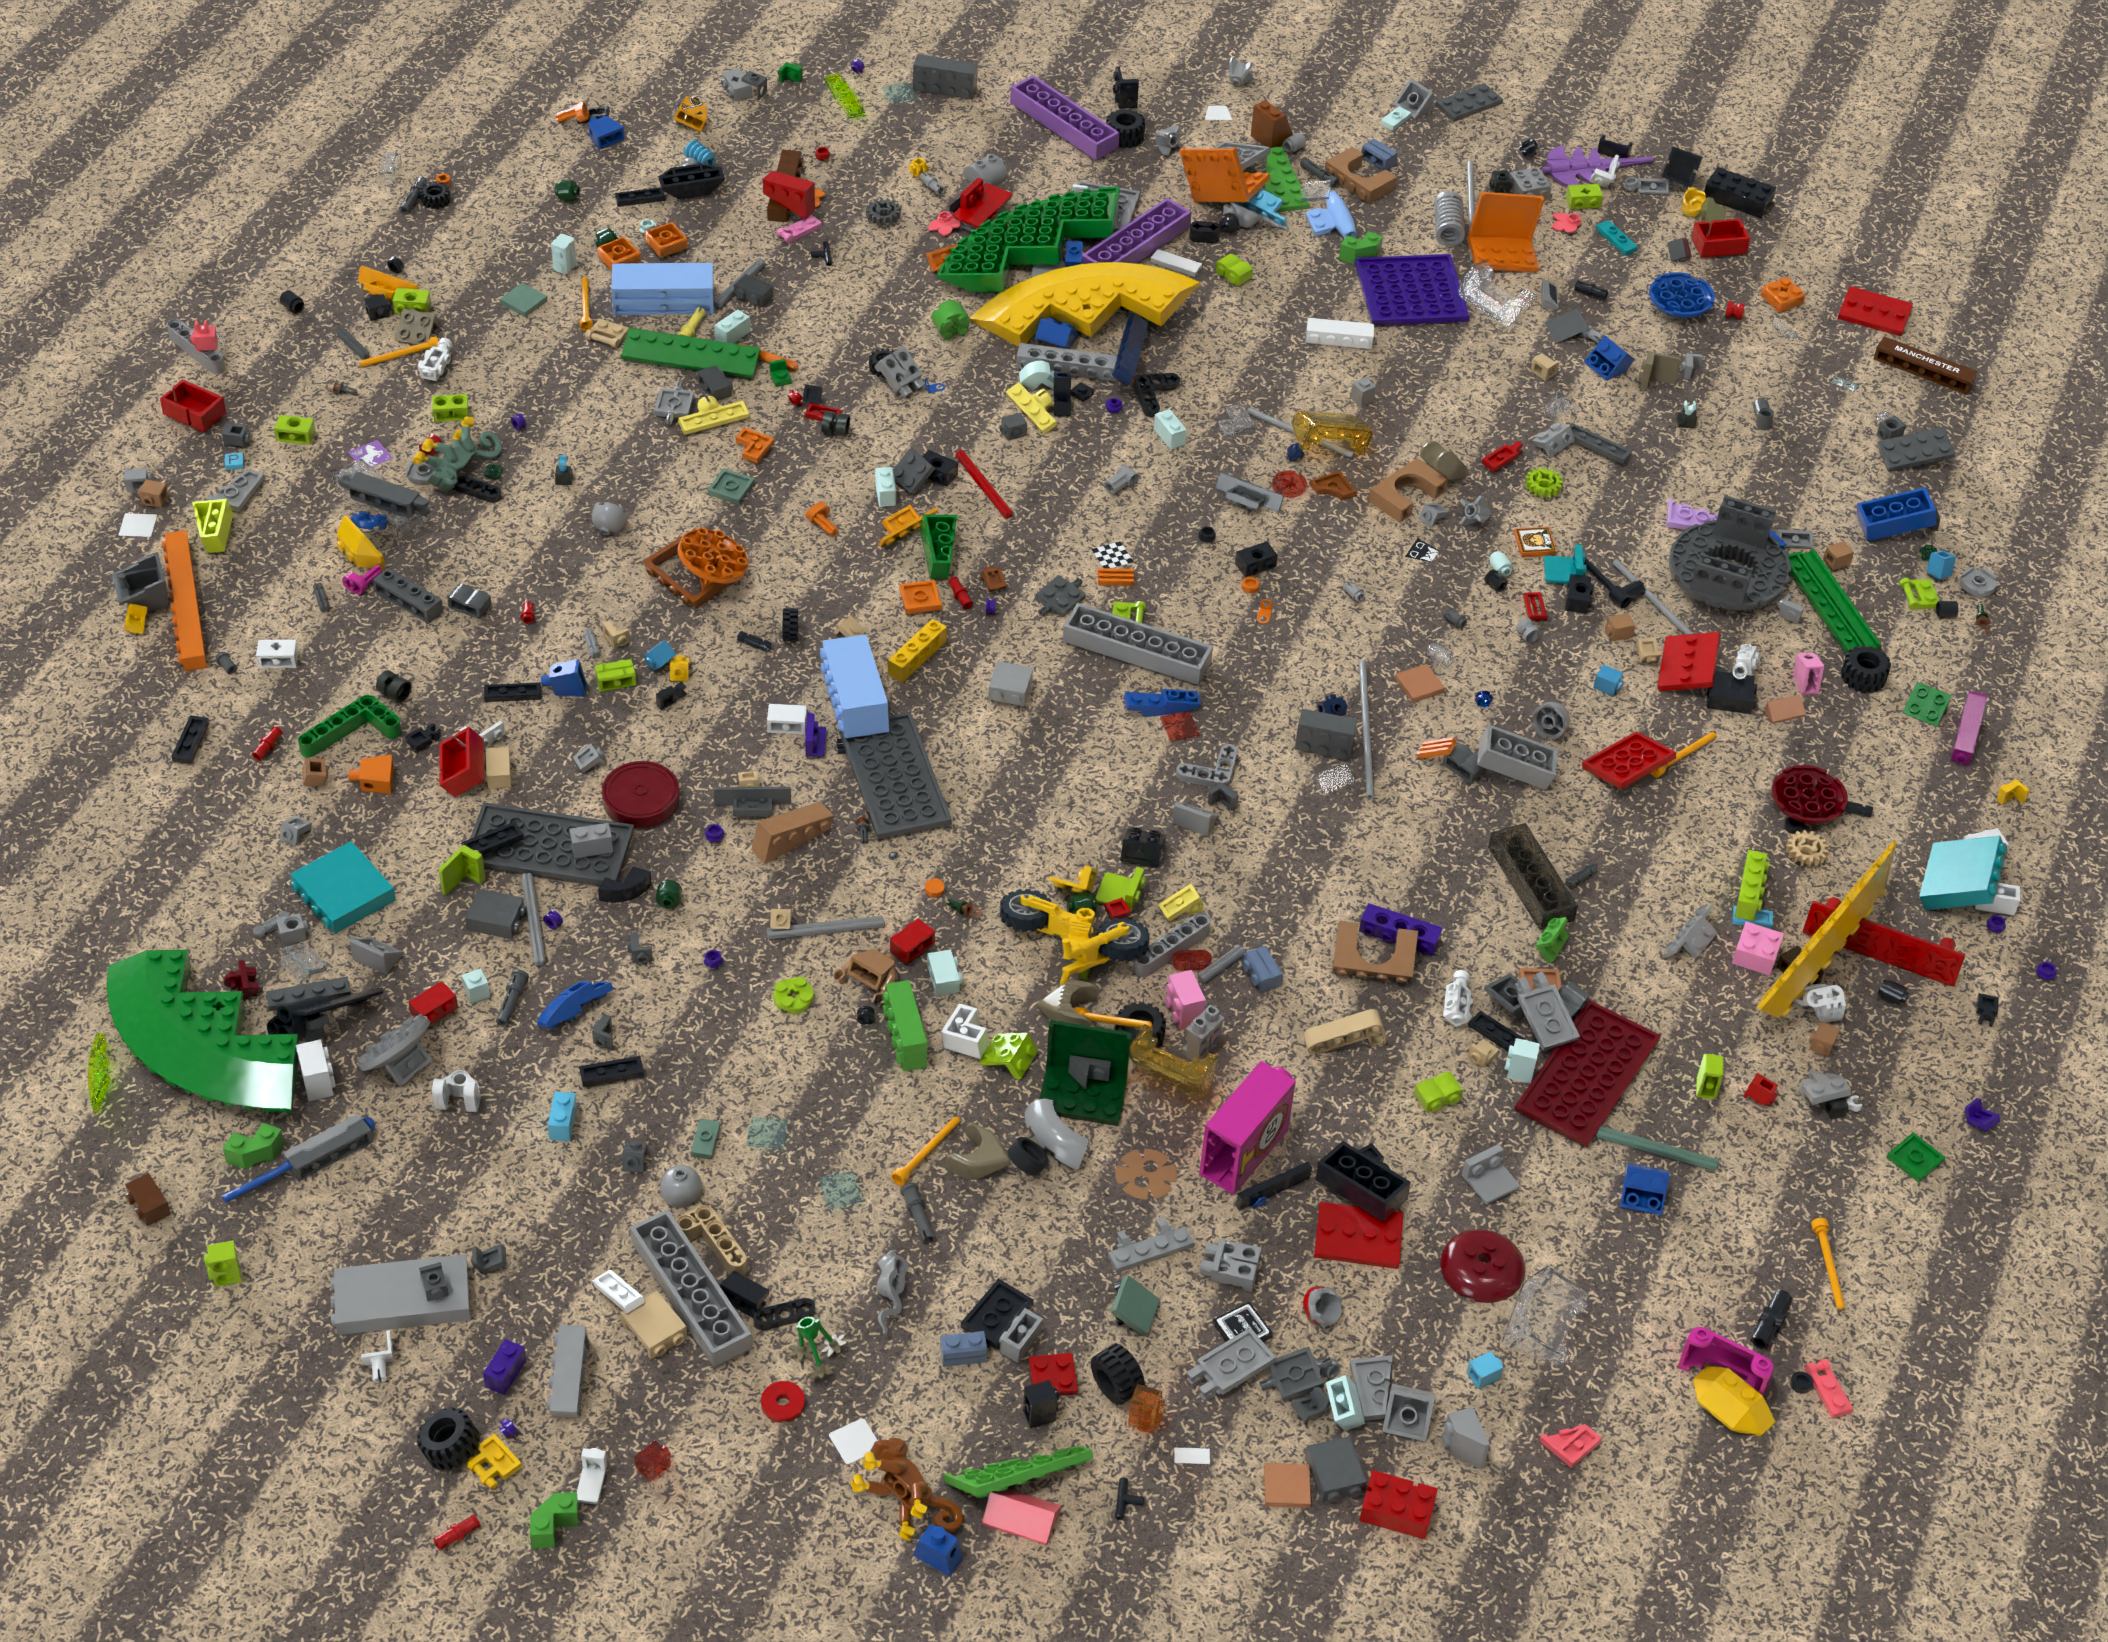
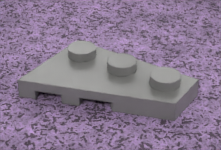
[206,469,265,512]
[1349,1355,1393,1421]

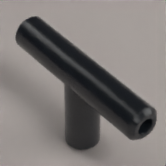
[811,241,832,266]
[1115,1477,1144,1520]

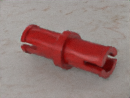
[948,577,973,610]
[252,726,283,761]
[433,1514,481,1551]

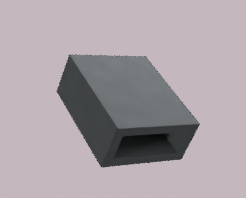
[465,889,527,939]
[1305,1436,1367,1503]

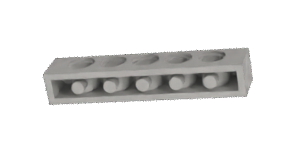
[1016,343,1117,381]

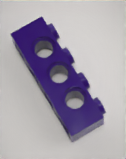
[1359,903,1443,956]

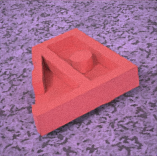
[1539,1424,1602,1468]

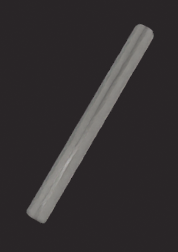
[522,873,546,967]
[767,916,884,939]

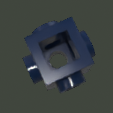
[1316,694,1347,716]

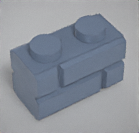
[1361,138,1398,171]
[1242,946,1283,992]
[940,1331,987,1367]

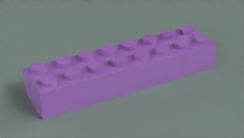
[1010,75,1119,160]
[1082,198,1191,264]

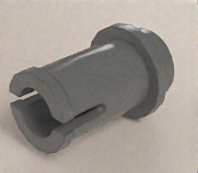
[1443,608,1467,628]
[216,652,237,674]

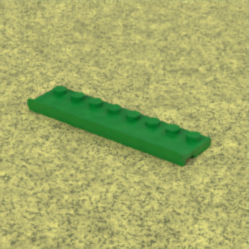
[620,328,761,379]
[1787,549,1882,654]

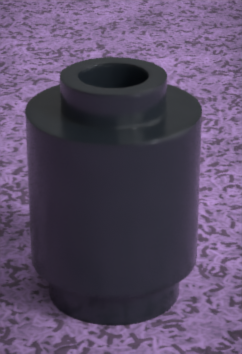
[280,290,304,313]
[1878,979,1910,1005]

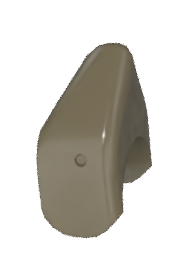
[1420,441,1469,481]
[1037,980,1098,1026]
[945,1122,1010,1180]

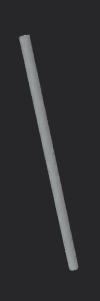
[1467,161,1475,264]
[1359,660,1374,799]

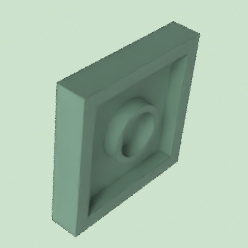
[500,283,548,317]
[707,468,755,504]
[1111,1275,1160,1336]

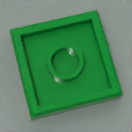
[1886,1132,1946,1183]

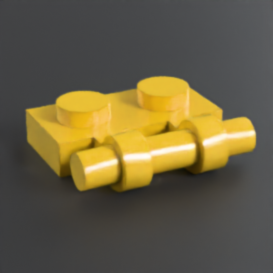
[467,1434,522,1490]

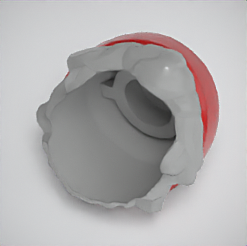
[1303,1286,1342,1327]

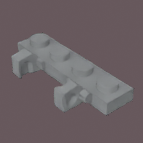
[1108,1217,1195,1273]

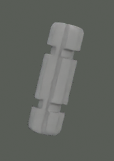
[583,628,600,658]
[253,911,289,939]

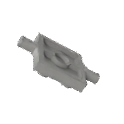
[654,381,694,425]

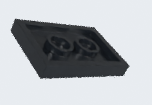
[961,1278,1034,1349]

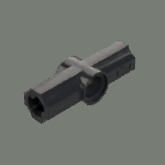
[1750,1290,1793,1349]

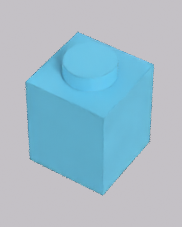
[1467,1351,1503,1389]

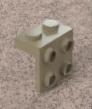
[395,309,440,345]
[1638,351,1681,390]

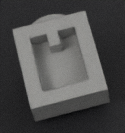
[1419,503,1450,527]
[573,744,607,773]
[280,816,312,846]

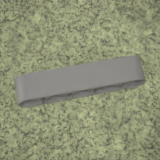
[167,319,225,374]
[1134,912,1211,977]

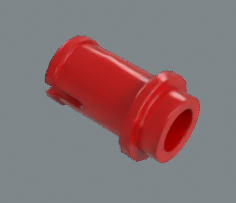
[520,601,535,624]

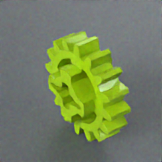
[1525,467,1563,498]

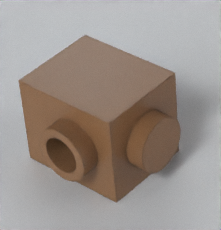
[138,480,169,508]
[1823,541,1854,570]
[1605,613,1635,641]
[302,758,328,786]
[1809,1021,1840,1057]

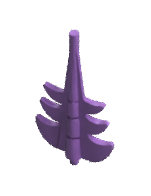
[1542,146,1653,188]

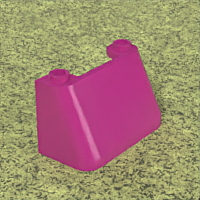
[1678,1327,1774,1396]

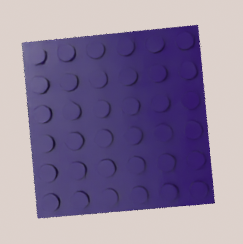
[1355,254,1469,325]

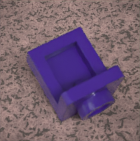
[1965,1098,2000,1131]

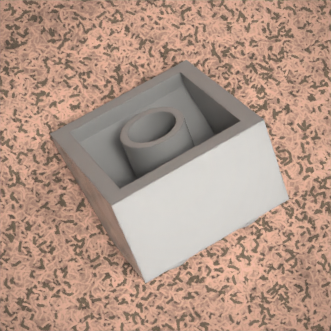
[1382,1384,1435,1442]
[1441,1407,1490,1468]

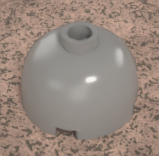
[592,502,628,535]
[1532,702,1570,739]
[660,1165,702,1208]

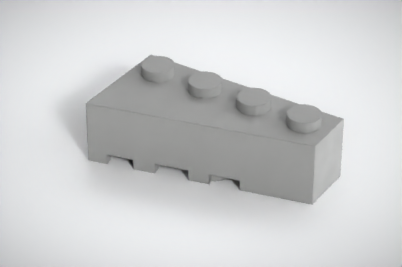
[547,1325,590,1418]

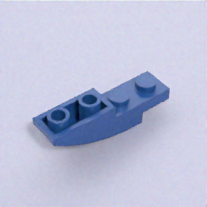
[1124,689,1201,717]
[537,981,613,1029]

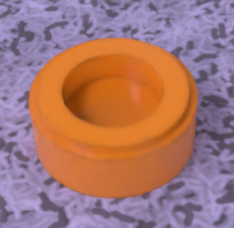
[1241,577,1260,593]
[925,878,944,898]

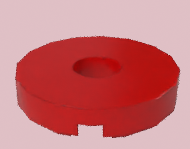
[761,1381,805,1423]

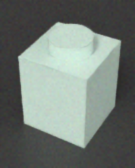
[462,968,490,1004]

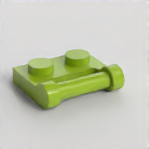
[1900,578,1939,610]
[1112,601,1146,623]

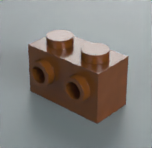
[124,1173,171,1226]

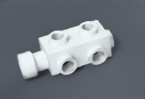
[418,338,452,381]
[1732,644,1760,679]
[1443,970,1473,1027]

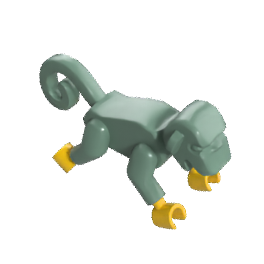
[413,417,502,493]

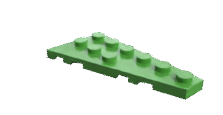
[943,1445,1093,1498]

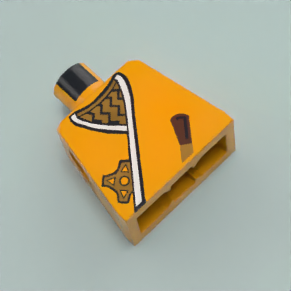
[673,96,707,132]

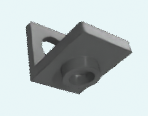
[741,71,767,100]

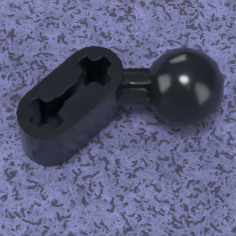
[1189,212,1240,243]

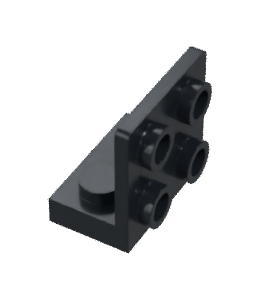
[1120,827,1165,867]

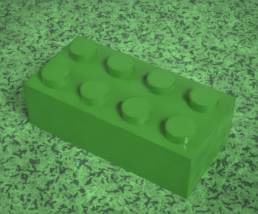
[882,980,927,1071]

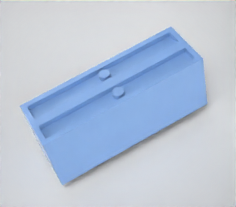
[611,263,714,315]
[820,634,889,738]

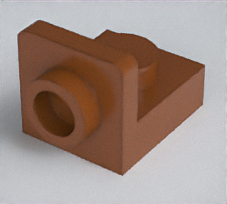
[980,566,1007,592]

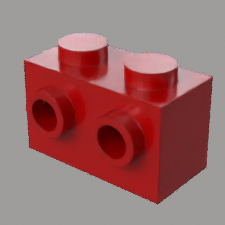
[890,918,935,965]
[408,981,458,1026]

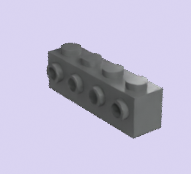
[373,568,443,624]

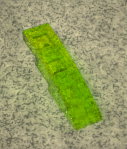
[824,73,865,118]
[88,1032,111,1113]

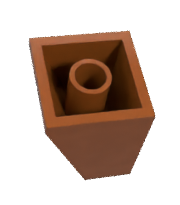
[1251,100,1293,148]

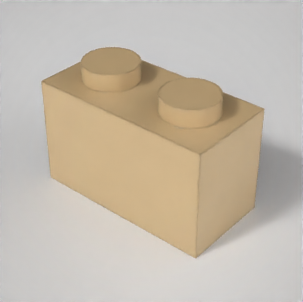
[484,747,511,789]

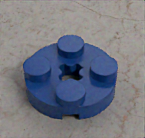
[351,511,388,530]

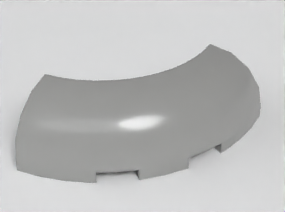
[1025,1099,1088,1170]

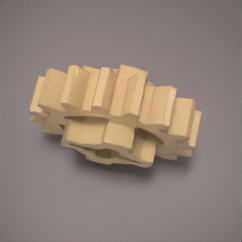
[1786,830,1829,867]

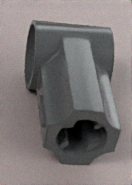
[1753,398,1774,430]

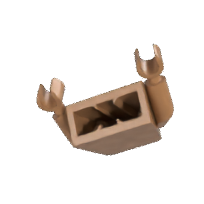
[834,949,896,1008]

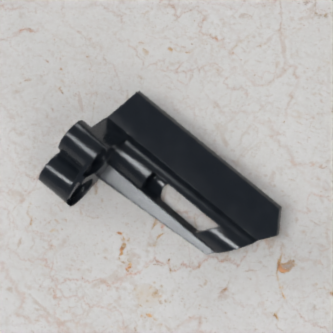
[267,988,383,1040]

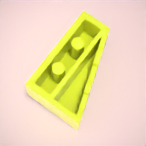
[192,499,233,553]

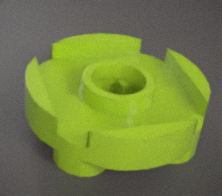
[773,977,814,1014]

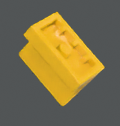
[1049,865,1098,893]

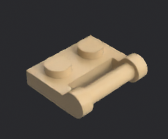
[585,318,629,349]

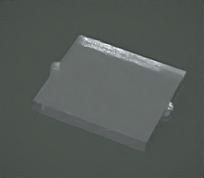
[1301,180,1332,201]

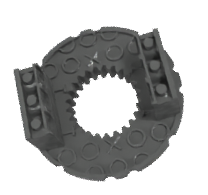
[1669,495,1791,610]

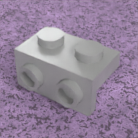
[1532,423,1575,457]

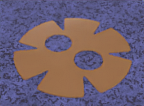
[1115,1149,1177,1200]

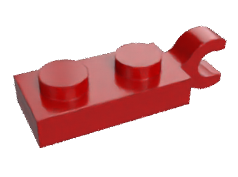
[1482,441,1523,473]

